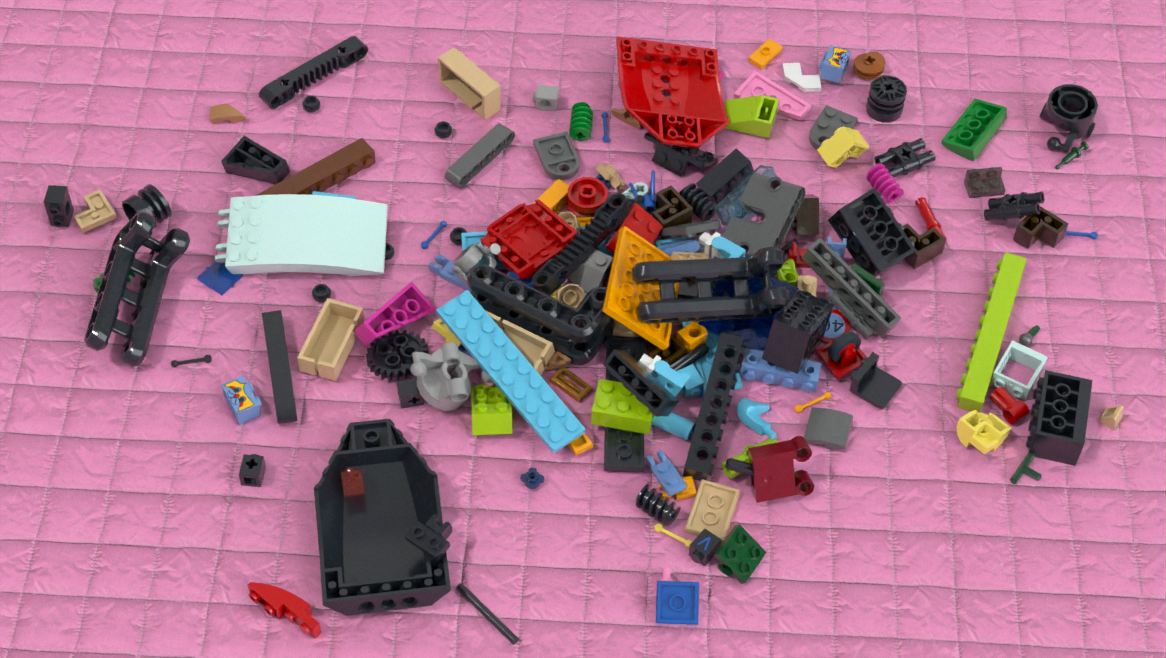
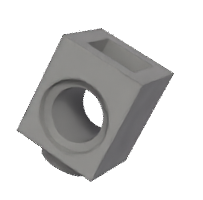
[533,85,559,111]

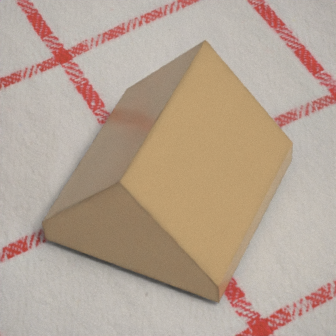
[1099,405,1124,430]

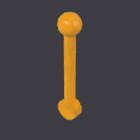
[795,392,831,413]

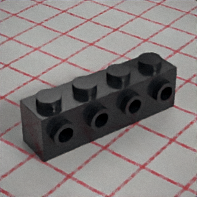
[603,349,679,417]

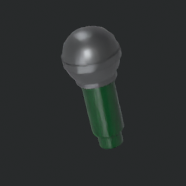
[1019,325,1040,346]

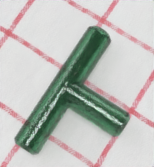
[1010,452,1042,484]

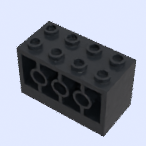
[828,188,916,277]
[762,290,834,374]
[1026,370,1093,466]

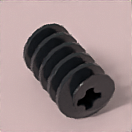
[679,183,716,221]
[636,484,681,527]

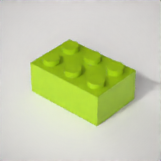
[591,379,654,435]

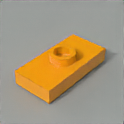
[748,39,783,70]

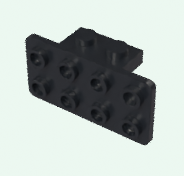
[644,132,718,177]

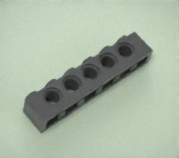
[802,238,901,338]

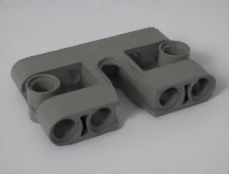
[722,173,805,257]

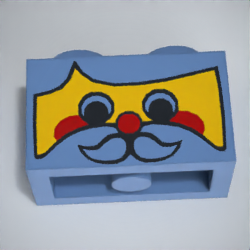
[819,45,851,83]
[221,376,262,425]

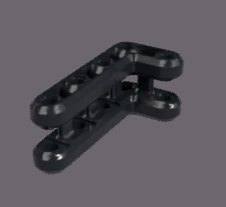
[84,211,190,367]
[632,247,790,324]
[467,264,614,365]

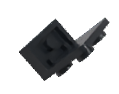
[849,352,902,409]

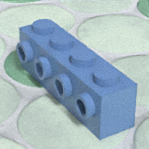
[740,348,822,393]

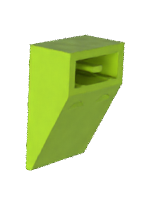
[724,95,779,138]
[471,384,512,435]

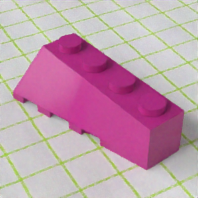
[354,281,436,346]

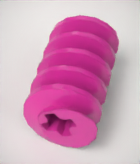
[866,164,904,203]

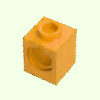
[677,321,708,353]

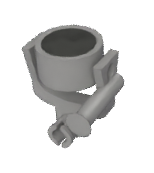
[451,242,501,287]

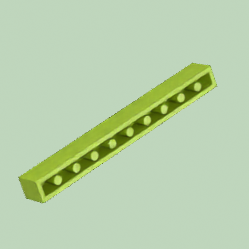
[955,252,1027,413]

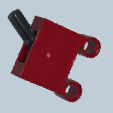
[725,436,814,503]

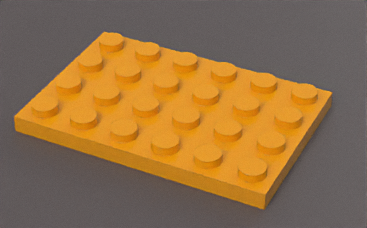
[602,226,680,350]

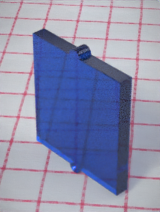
[197,261,243,296]

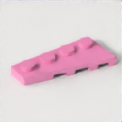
[734,71,811,121]

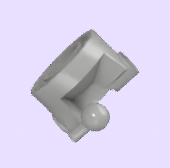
[410,342,493,411]

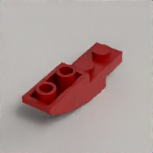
[248,582,321,639]

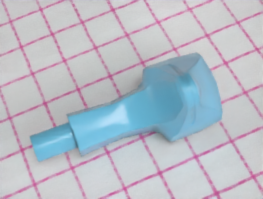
[736,398,777,440]

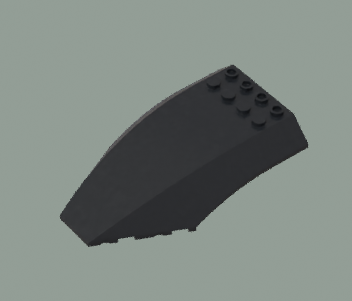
[314,419,451,616]

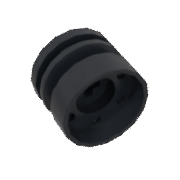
[866,75,907,123]
[122,184,172,228]

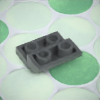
[804,407,853,449]

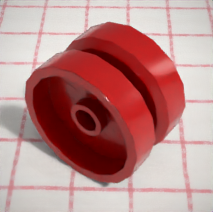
[567,177,608,217]

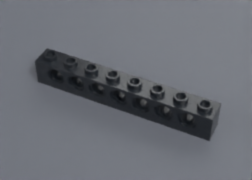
[683,332,746,481]

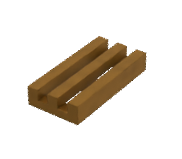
[550,366,593,403]

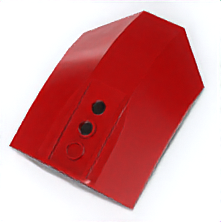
[616,36,730,148]

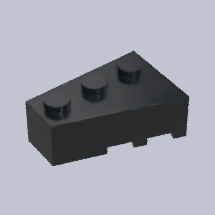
[221,136,290,184]
[696,148,754,203]

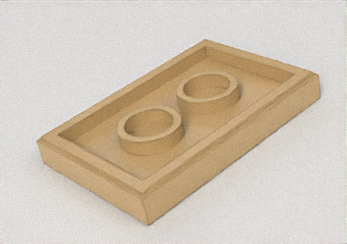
[684,479,740,543]

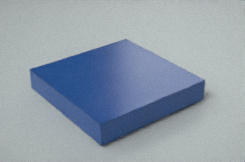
[656,581,699,625]

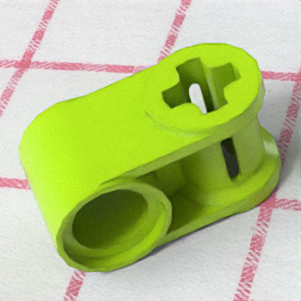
[775,259,798,294]

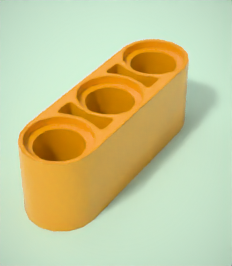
[533,179,570,214]

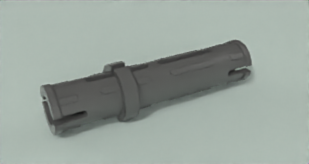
[827,290,874,340]

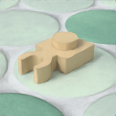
[596,163,626,190]

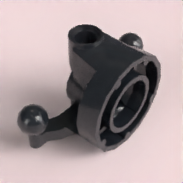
[1040,84,1098,153]

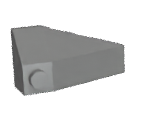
[569,250,613,293]

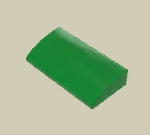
[941,98,1007,161]

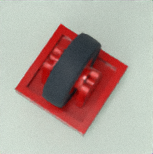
[815,332,868,381]

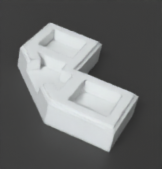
[782,63,822,92]

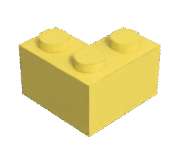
[817,127,870,168]

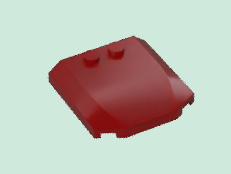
[480,199,578,279]

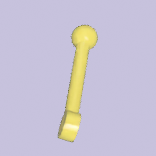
[654,524,692,548]

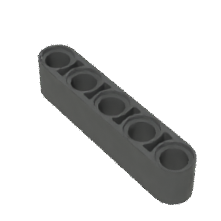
[445,123,515,188]

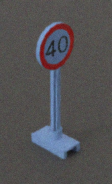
[822,237,850,343]

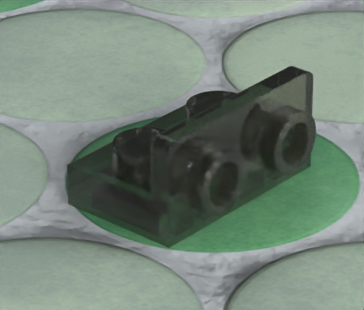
[964,167,1005,198]

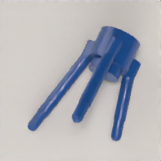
[629,170,656,213]

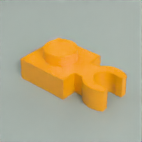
[659,476,696,500]

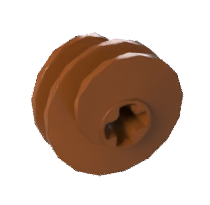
[853,52,886,79]

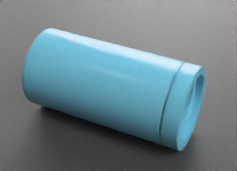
[652,412,696,441]

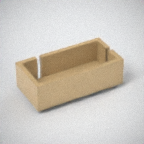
[438,47,501,120]
[297,298,365,381]
[486,311,555,376]

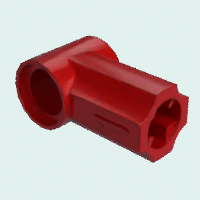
[990,386,1029,425]

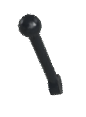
[171,355,212,368]

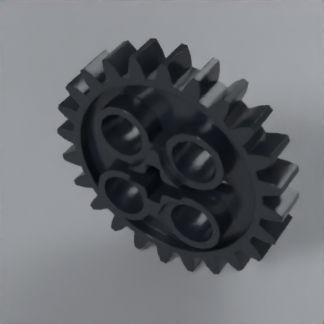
[366,330,429,381]

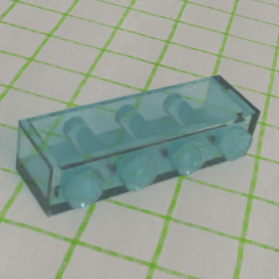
[714,165,777,226]

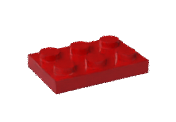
[605,203,663,254]

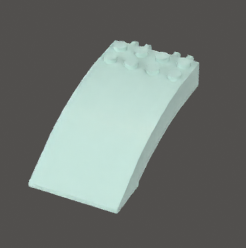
[215,194,387,277]

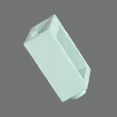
[990,340,1048,401]

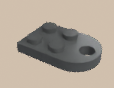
[809,105,858,149]
[533,132,579,180]
[662,220,721,239]

